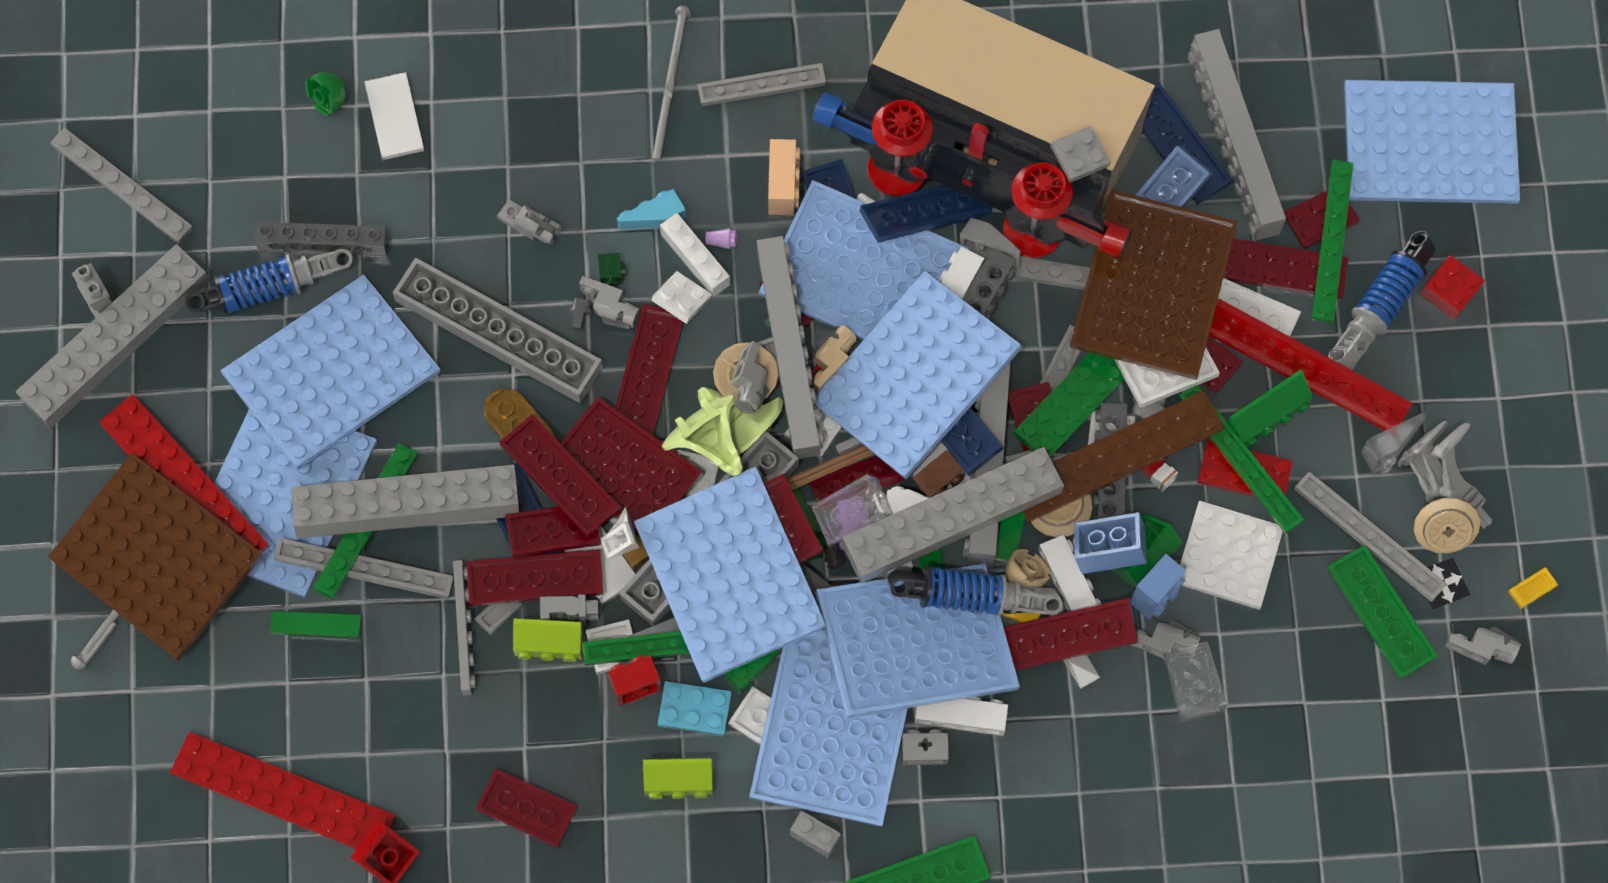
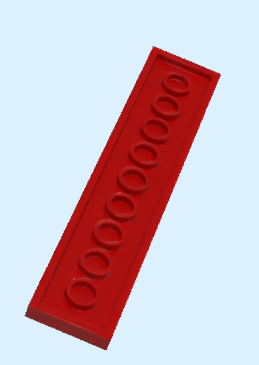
[1209,299,1412,436]
[99,394,270,553]
[170,732,396,849]

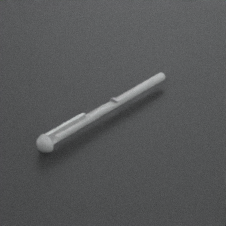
[652,6,691,161]
[71,610,120,670]

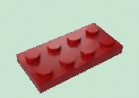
[1197,440,1293,497]

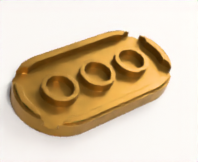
[484,388,554,439]

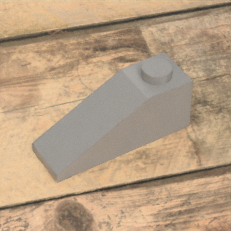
[960,217,1021,269]

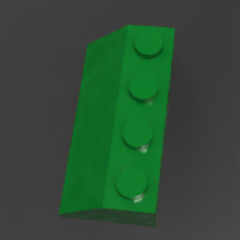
[1228,370,1313,449]

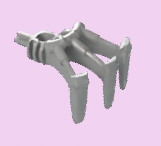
[1398,421,1492,529]

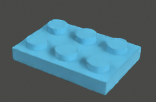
[658,681,732,737]

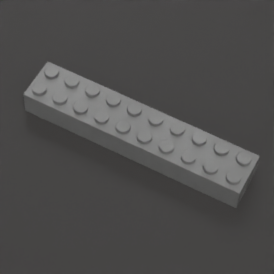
[1188,29,1286,241]
[757,236,823,459]
[15,244,210,429]
[393,258,603,404]
[962,362,1010,567]
[619,431,799,626]
[842,447,1064,583]
[291,465,519,539]

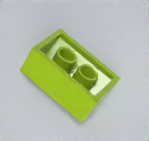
[513,619,584,662]
[643,758,713,800]

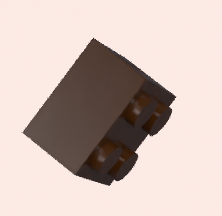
[912,450,964,498]

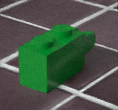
[725,647,783,695]

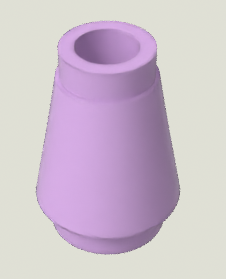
[706,228,738,249]

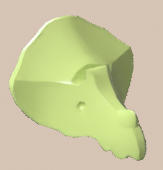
[698,387,784,455]
[662,395,742,476]

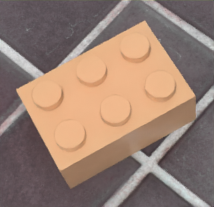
[768,139,800,216]

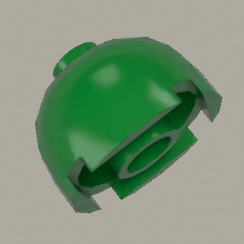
[305,72,346,115]

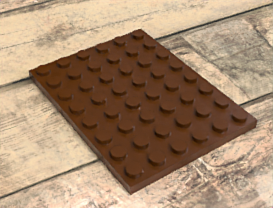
[1069,190,1238,380]
[48,453,263,661]

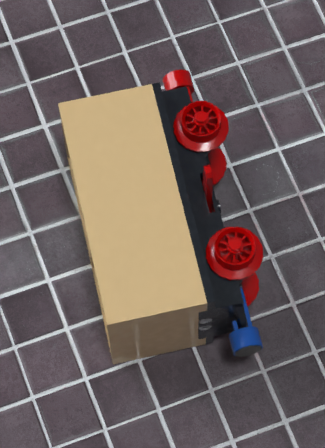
[812,0,1155,259]

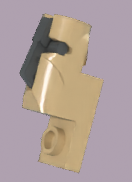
[813,324,857,392]

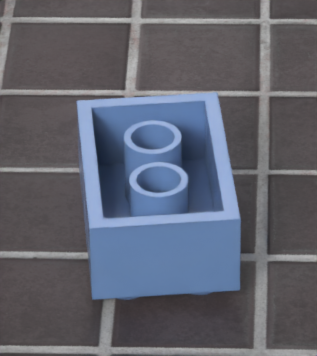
[1136,146,1213,208]
[1074,512,1147,574]
[1131,554,1186,620]

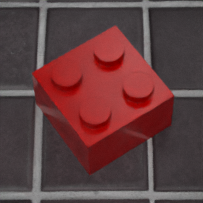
[1420,255,1485,320]
[608,655,661,707]
[350,821,420,883]

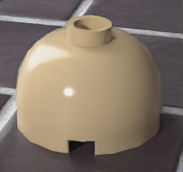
[1005,549,1051,587]

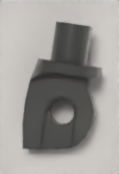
[569,298,592,330]

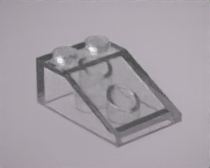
[1361,412,1428,475]
[811,474,893,546]
[1164,642,1227,722]

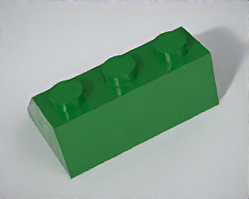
[1110,513,1183,587]

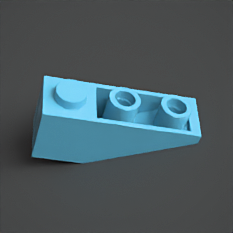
[617,189,686,229]

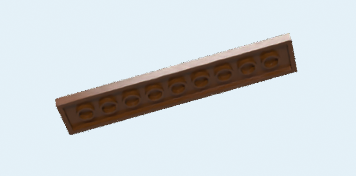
[1022,390,1225,523]

